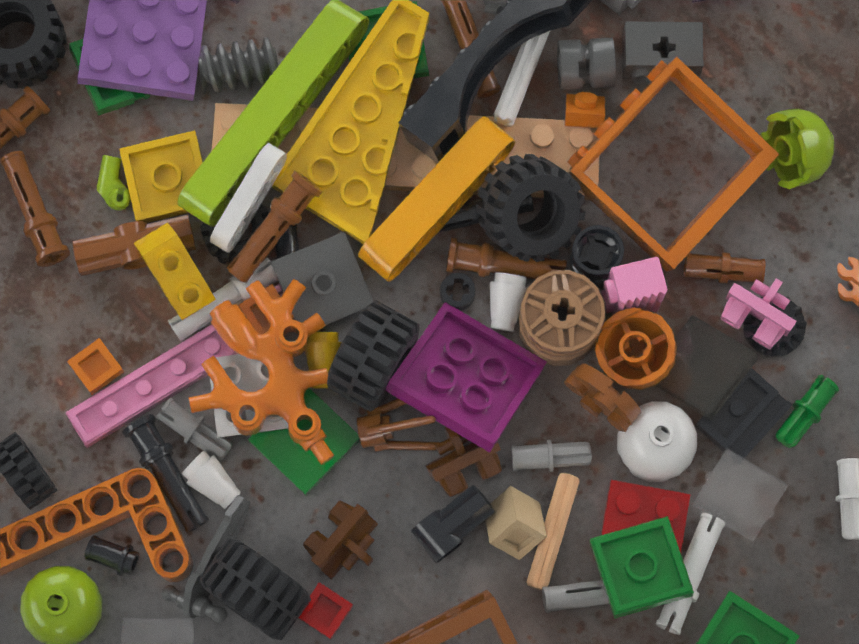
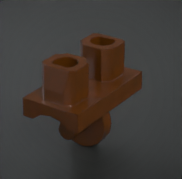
[425,427,502,497]
[303,501,378,580]

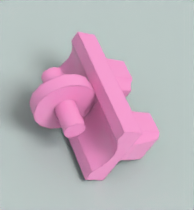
[721,278,797,350]

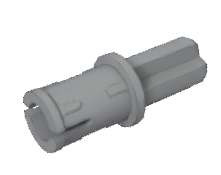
[156,398,233,461]
[511,440,592,472]

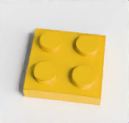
[119,130,203,223]

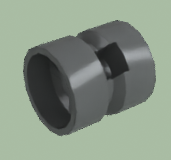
[557,37,616,90]

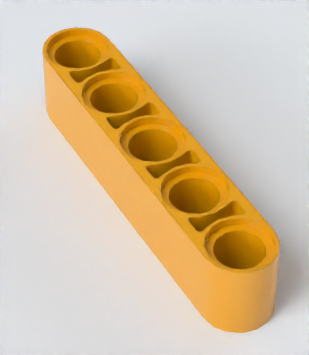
[358,116,516,282]

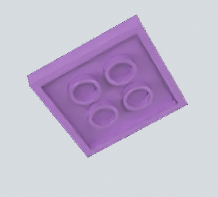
[77,0,207,101]

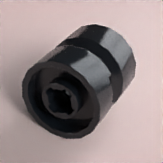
[569,225,624,288]

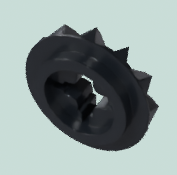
[743,297,807,357]

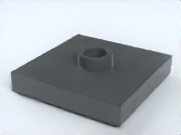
[271,231,373,325]

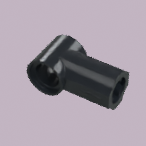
[411,485,496,563]

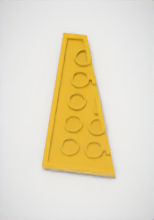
[272,0,429,244]

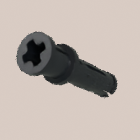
[122,414,209,533]

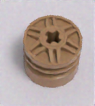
[518,270,605,366]

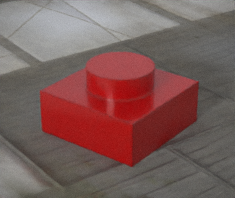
[298,582,353,640]

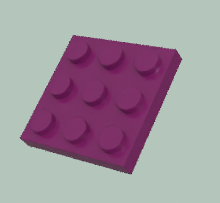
[385,302,547,453]

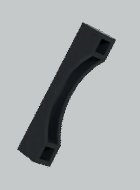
[398,0,592,163]

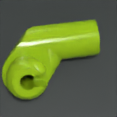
[97,155,131,210]

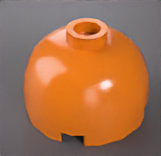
[595,308,677,390]

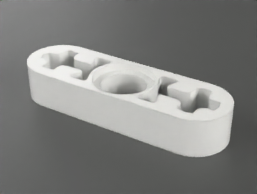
[210,143,287,253]

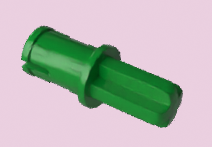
[775,375,839,448]

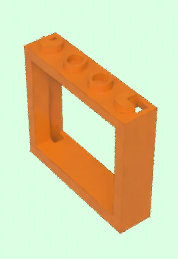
[567,57,780,271]

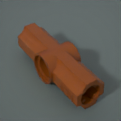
[72,215,196,276]

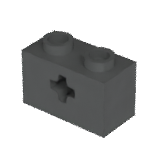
[622,21,704,83]

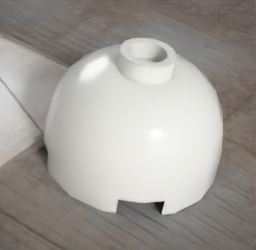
[617,401,697,482]

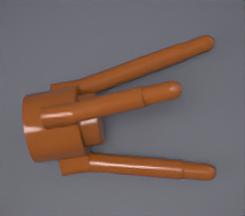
[357,398,453,452]

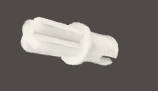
[836,458,859,540]

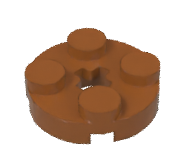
[564,363,641,433]

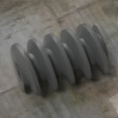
[198,37,278,94]

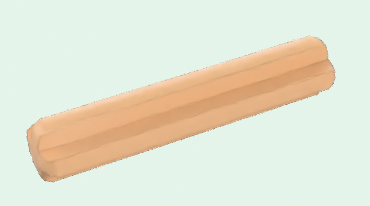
[527,473,580,590]

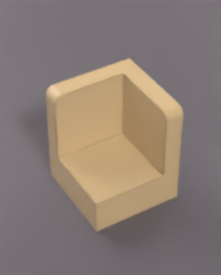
[486,486,547,560]

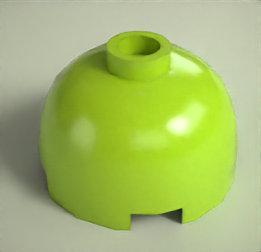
[760,109,834,189]
[20,566,103,644]

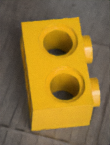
[134,222,216,320]

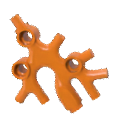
[188,279,335,465]

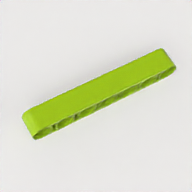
[178,0,369,227]

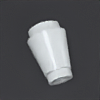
[490,272,528,332]
[181,450,241,510]

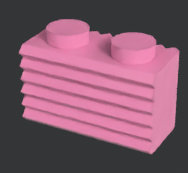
[601,257,668,315]

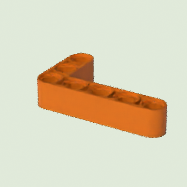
[0,468,193,583]

